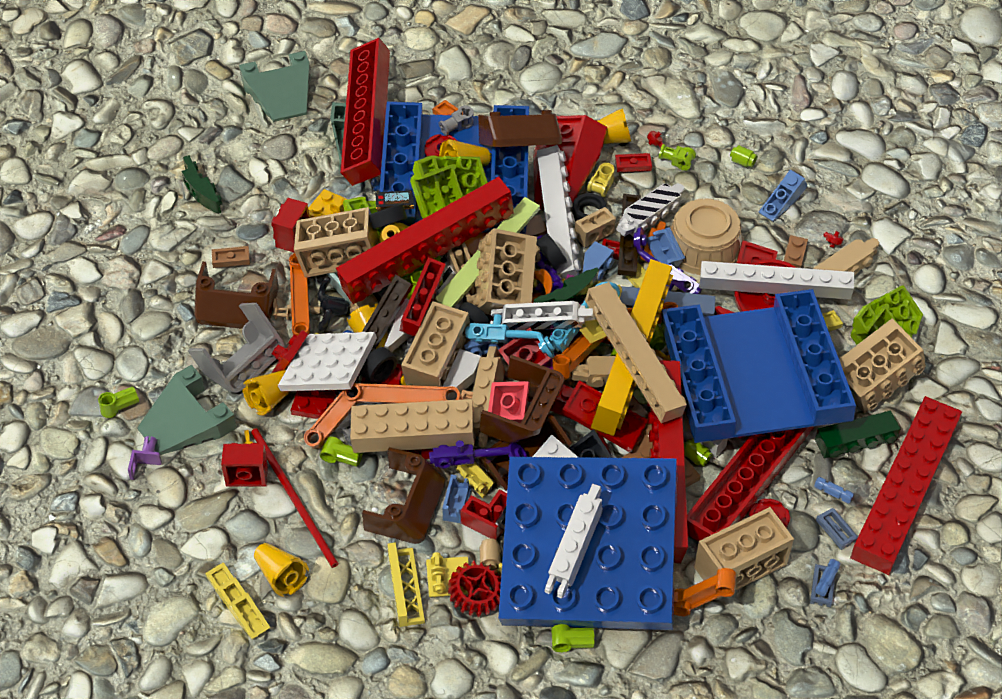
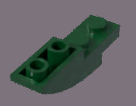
[181,155,223,214]
[533,267,599,303]

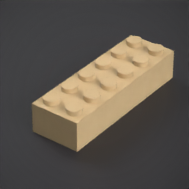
[350,399,475,453]

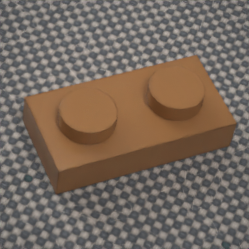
[784,235,808,268]
[212,246,250,268]

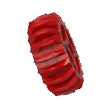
[448,561,501,617]

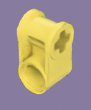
[587,163,615,197]

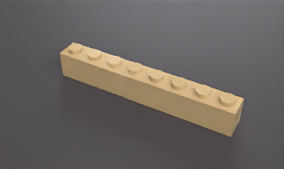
[585,282,687,423]

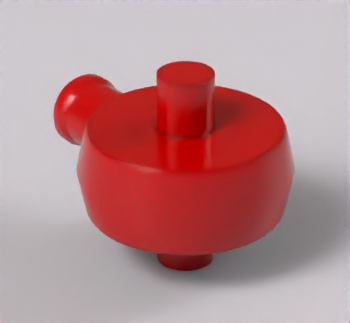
[647,131,663,148]
[823,231,844,248]

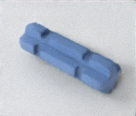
[814,477,854,503]
[815,559,841,596]

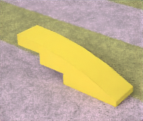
[205,562,270,640]

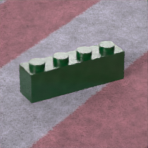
[815,410,901,459]

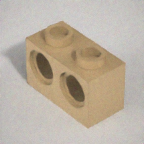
[575,207,616,247]

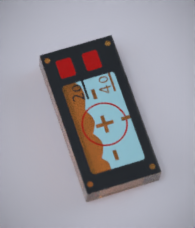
[375,190,414,211]

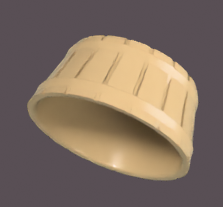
[670,198,743,275]

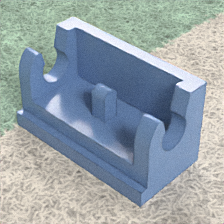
[647,227,685,268]
[442,474,471,523]

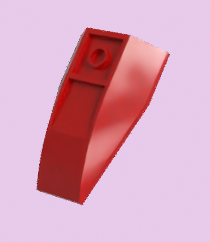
[533,115,608,210]

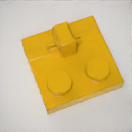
[308,189,347,218]

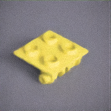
[426,552,468,597]

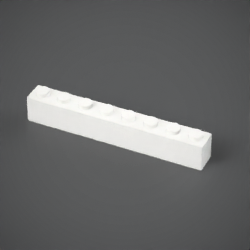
[537,145,581,280]
[699,261,854,300]

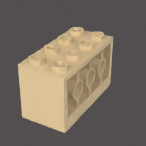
[294,207,379,278]
[473,228,537,315]
[401,301,470,387]
[839,318,926,414]
[694,507,794,599]

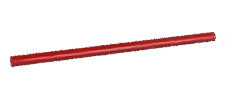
[251,428,339,568]

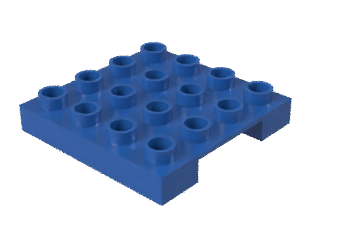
[378,102,529,234]
[661,289,856,443]
[498,457,678,630]

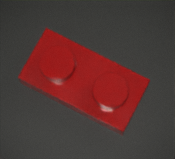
[615,153,652,172]

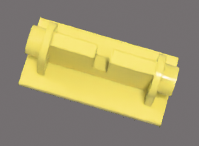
[455,461,494,498]

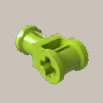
[658,144,696,171]

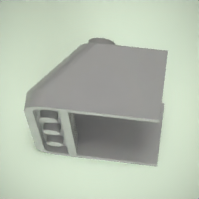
[188,303,284,393]

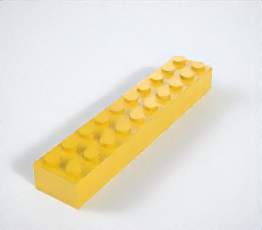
[591,259,673,436]

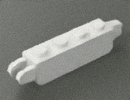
[545,484,602,598]

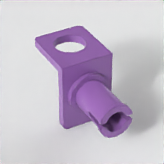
[128,436,162,480]

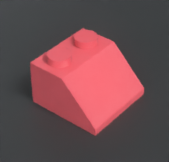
[488,382,530,423]

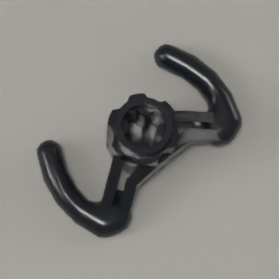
[317,277,348,332]

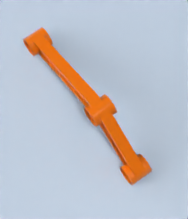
[289,253,311,335]
[553,302,678,380]
[304,383,462,449]
[674,568,736,617]

